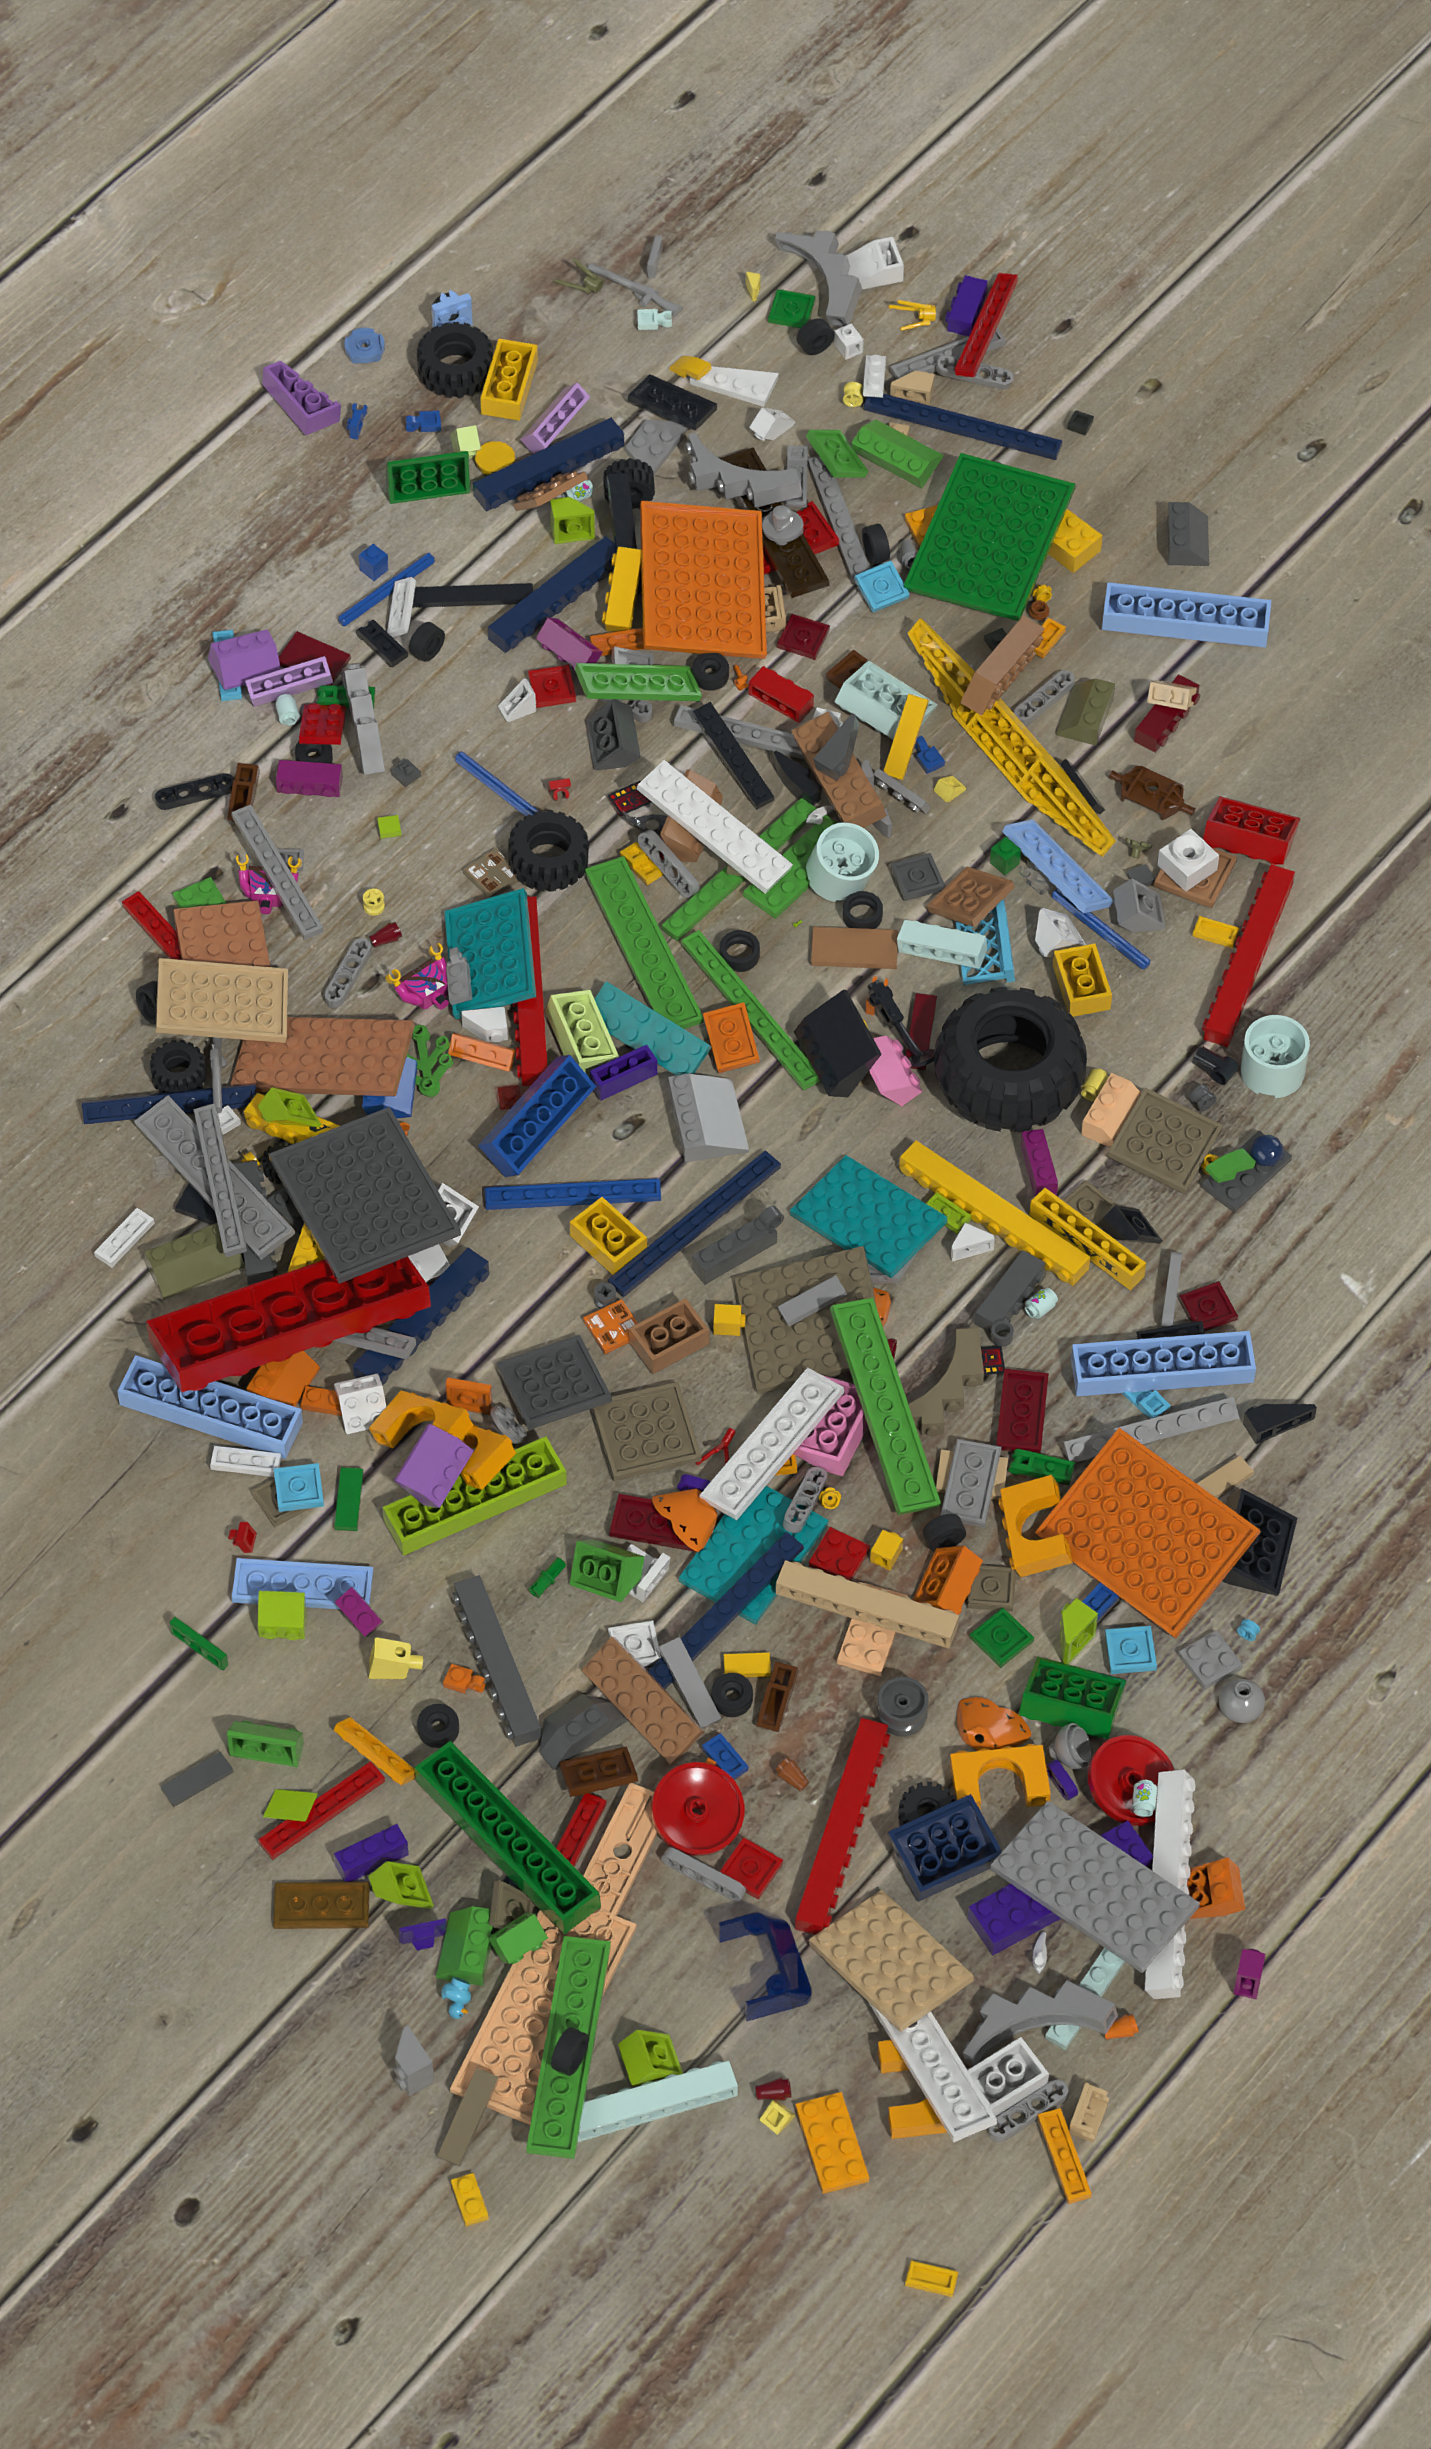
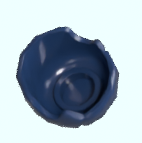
[1250,1134,1284,1167]

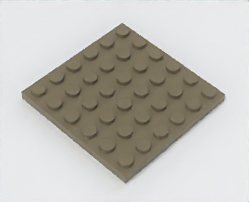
[735,1246,878,1394]

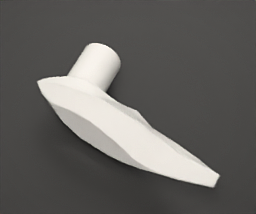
[806,806,834,824]
[1033,1932,1047,1974]

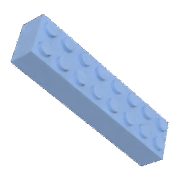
[1102,582,1272,648]
[1071,1331,1256,1396]
[118,1355,303,1459]

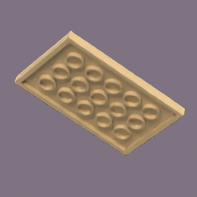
[156,958,288,1043]
[809,1890,974,2032]

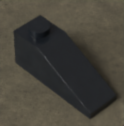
[1243,1404,1317,1444]

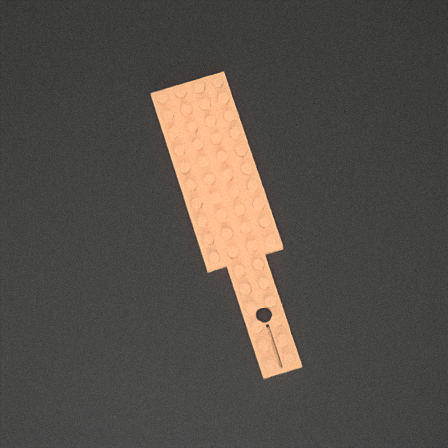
[450,1783,658,2125]

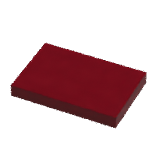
[278,631,351,686]

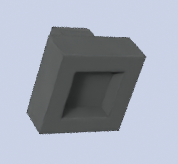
[391,758,421,787]

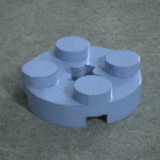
[345,328,385,364]

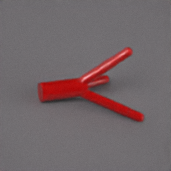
[696,1428,736,1465]

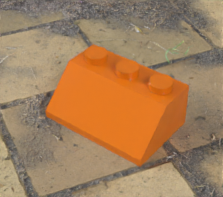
[246,1351,320,1407]
[913,1546,983,1615]

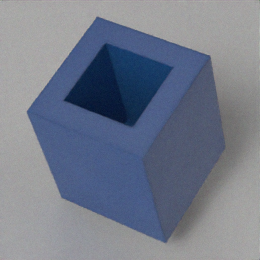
[359,544,389,581]

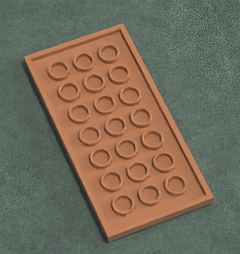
[230,1017,415,1096]

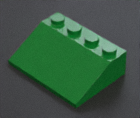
[386,451,470,504]
[1019,1657,1127,1739]

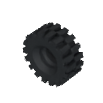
[898,1782,955,1826]

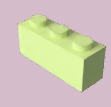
[450,425,481,459]

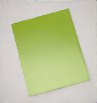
[263,1789,318,1821]

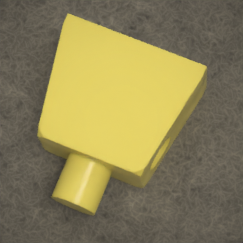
[369,1638,423,1679]

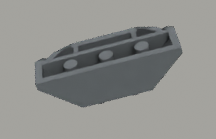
[540,1694,628,1770]

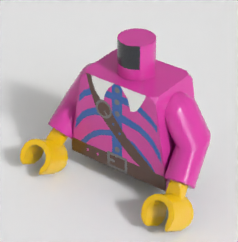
[236,854,302,914]
[385,943,449,1010]

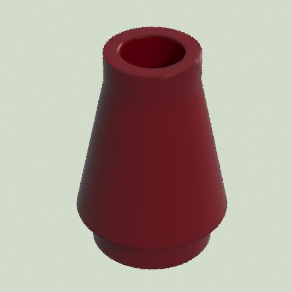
[369,922,403,948]
[756,2077,792,2101]

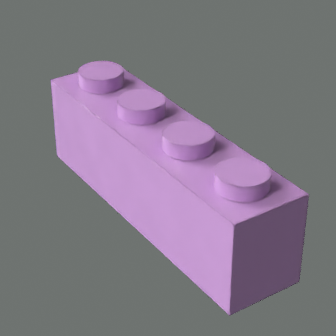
[520,382,590,454]
[246,656,333,707]

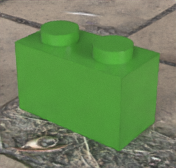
[488,1912,548,1964]

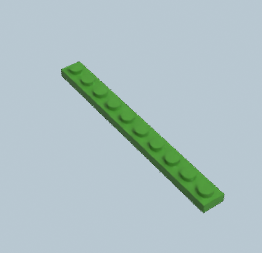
[661,798,817,942]
[681,930,820,1091]

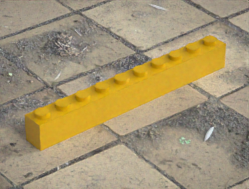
[899,1140,1090,1286]

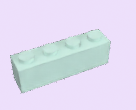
[897,920,987,969]

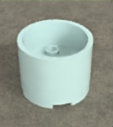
[806,823,879,902]
[1240,1015,1310,1098]

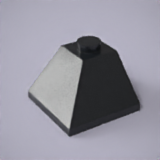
[1098,1205,1163,1244]

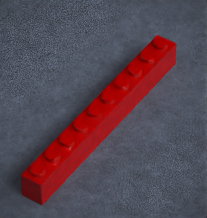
[1202,864,1295,1047]
[513,896,548,1086]
[795,1718,891,1935]

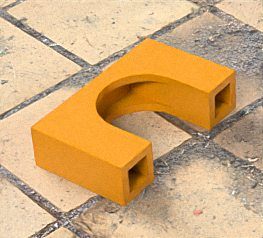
[369,1390,473,1448]
[460,1424,516,1490]
[999,1475,1073,1577]
[949,1744,1051,1809]
[878,2040,947,2139]

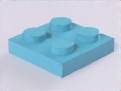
[854,561,910,613]
[274,1463,324,1512]
[1105,1626,1157,1674]

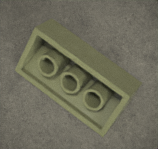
[144,1222,245,1299]

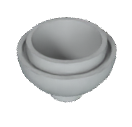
[1219,1679,1265,1723]
[1049,1723,1091,1769]

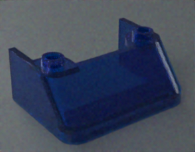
[718,1912,812,2022]

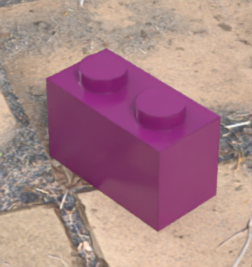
[335,1587,384,1637]
[1233,1949,1266,1999]

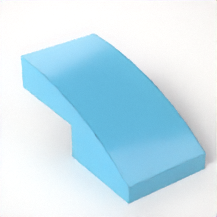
[1122,1390,1171,1418]

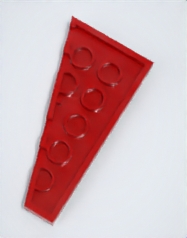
[763,500,840,575]

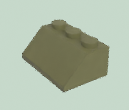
[1056,678,1115,746]

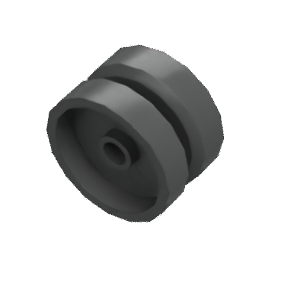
[877,1677,928,1737]

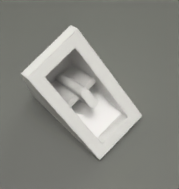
[498,678,536,722]
[951,1223,995,1262]

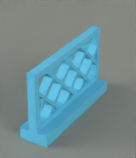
[956,900,1016,985]

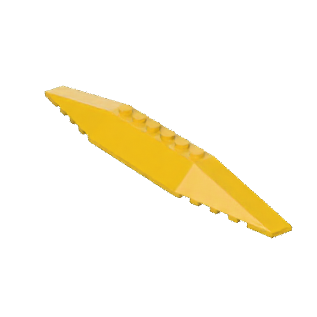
[907,618,1116,856]

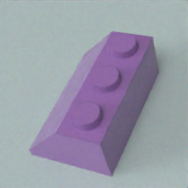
[208,629,281,690]
[394,1424,473,1508]

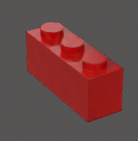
[748,666,814,723]

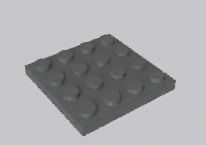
[496,1335,612,1430]

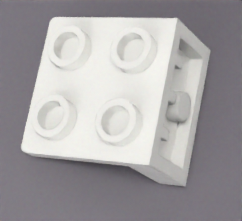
[408,1244,450,1283]
[334,1374,386,1434]
[627,1544,671,1602]

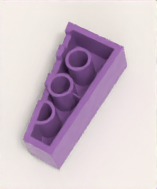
[262,361,341,435]

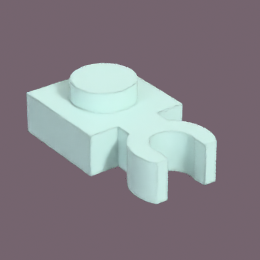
[638,309,672,330]

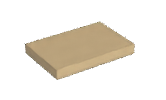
[936,1450,1008,1500]

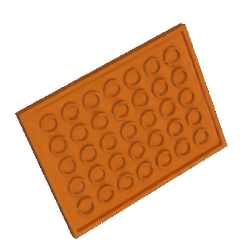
[640,501,767,659]
[1035,1428,1261,1639]

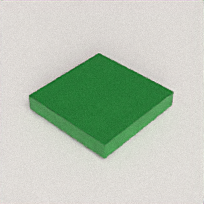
[768,289,816,329]
[969,1608,1035,1668]

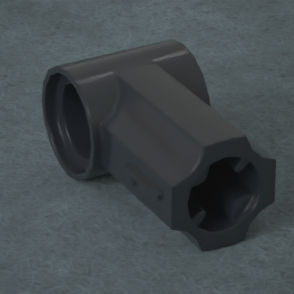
[1192,1046,1239,1085]

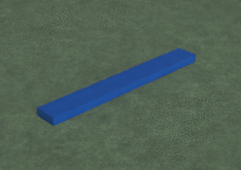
[485,1178,661,1210]

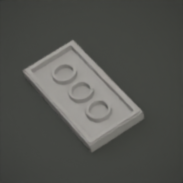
[941,1439,1001,1528]

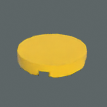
[475,441,515,475]

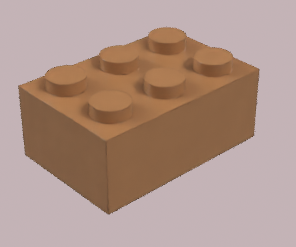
[629,1298,710,1374]

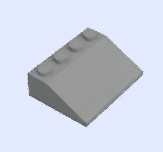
[668,1074,749,1163]

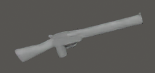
[588,262,683,316]
[210,1037,227,1113]

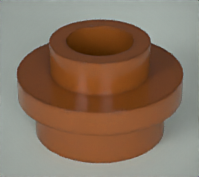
[1029,601,1050,620]

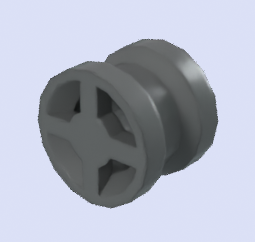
[1189,1084,1217,1112]
[594,1282,616,1309]

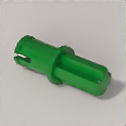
[528,1557,566,1598]

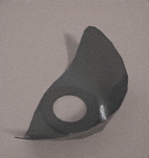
[622,810,667,836]

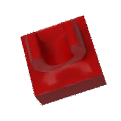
[547,778,571,801]
[228,1522,257,1553]

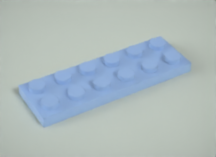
[1002,819,1114,913]
[232,1558,374,1610]

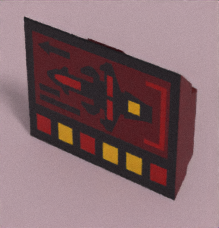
[607,781,652,816]
[981,1346,1005,1375]

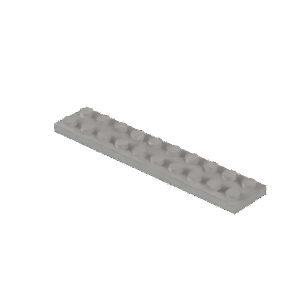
[134,1095,295,1260]

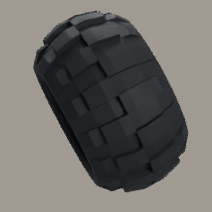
[934,987,1087,1132]

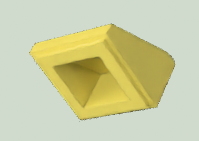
[746,272,761,302]
[934,776,966,802]
[759,2100,796,2135]

